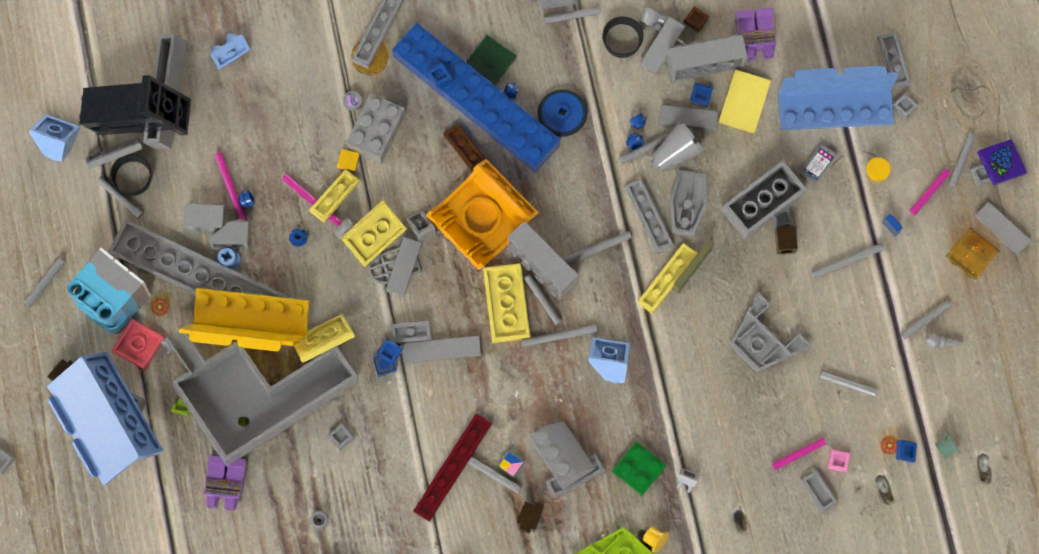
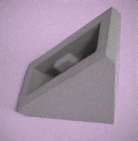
[405,210,436,243]

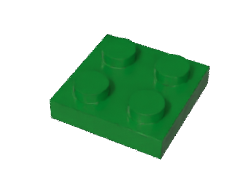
[612,441,667,496]

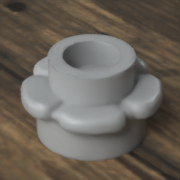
[310,511,329,530]

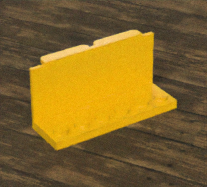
[179,288,310,351]

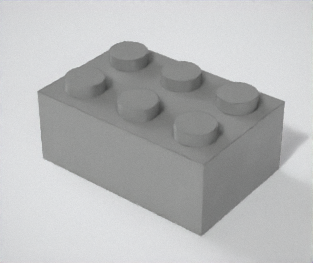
[346,93,406,164]

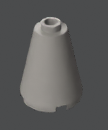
[650,121,704,171]

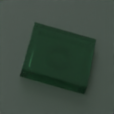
[466,35,517,86]

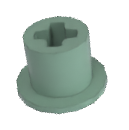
[935,432,961,459]

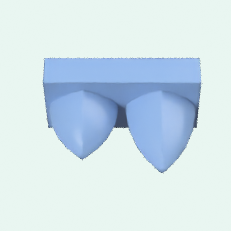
[210,33,250,70]

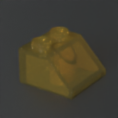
[945,228,1000,281]

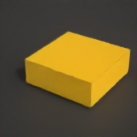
[337,149,360,173]

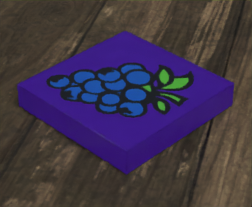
[977,139,1027,186]

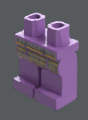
[735,8,776,61]
[204,455,248,511]

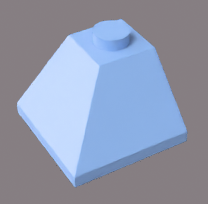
[29,114,80,162]
[589,337,630,383]

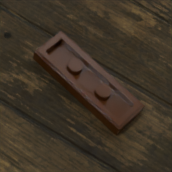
[443,123,486,173]

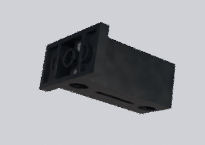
[79,75,191,136]

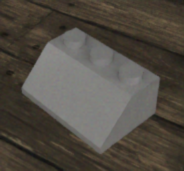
[530,421,595,490]

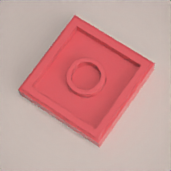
[111,318,165,371]

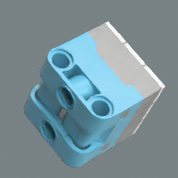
[67,248,151,334]

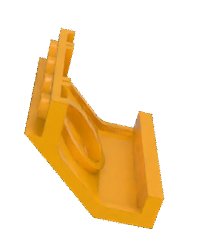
[426,159,539,270]

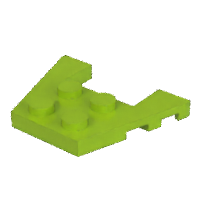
[575,527,653,554]

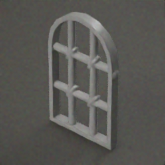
[369,248,422,284]

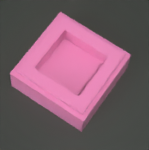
[827,449,850,473]

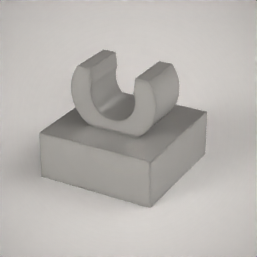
[677,467,700,493]

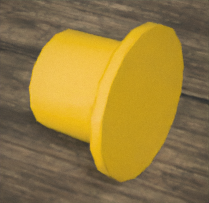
[866,157,891,182]
[643,526,669,553]

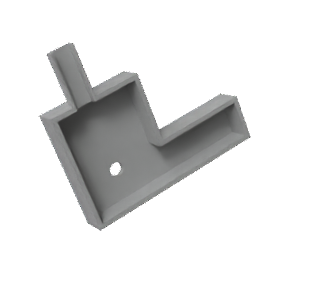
[166,327,358,467]

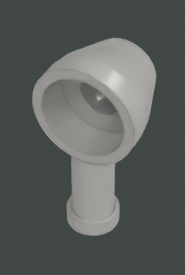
[641,7,668,27]

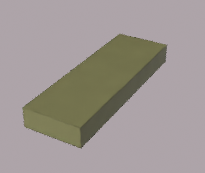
[673,241,713,293]

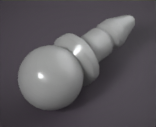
[926,333,963,349]

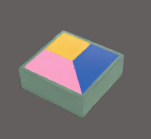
[498,451,525,479]

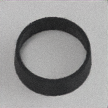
[602,16,643,58]
[110,154,152,196]

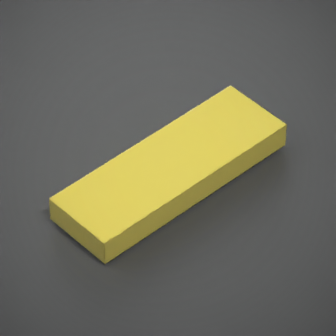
[309,169,360,223]

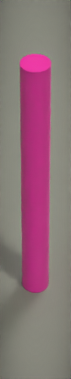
[215,152,247,221]
[282,174,342,226]

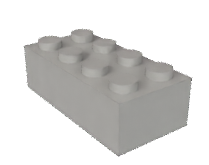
[666,34,747,82]
[722,160,807,240]
[508,221,578,299]

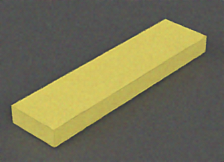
[637,243,698,314]

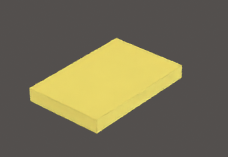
[718,69,771,133]
[341,200,407,267]
[294,314,355,363]

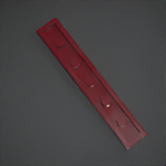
[413,413,493,522]

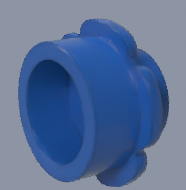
[504,83,518,99]
[629,113,647,129]
[626,133,644,150]
[239,190,255,209]
[289,228,307,247]

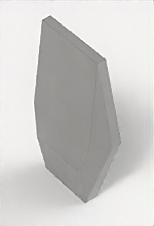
[669,170,707,237]

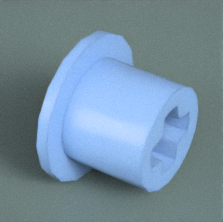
[216,248,241,271]

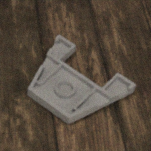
[730,292,812,373]

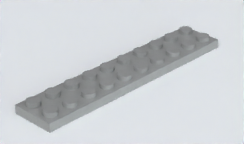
[108,219,291,298]

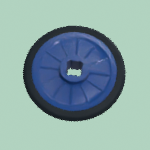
[538,89,587,137]

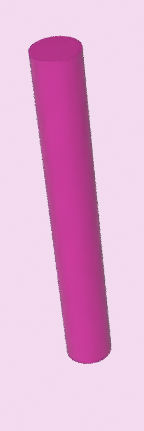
[909,169,951,216]
[771,438,826,470]

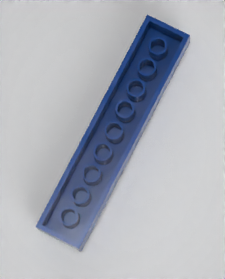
[392,23,560,173]

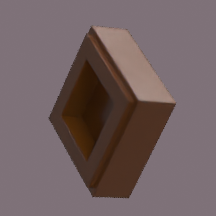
[684,6,710,33]

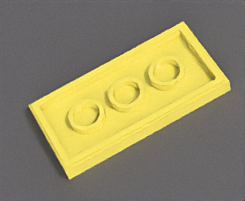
[483,263,530,343]

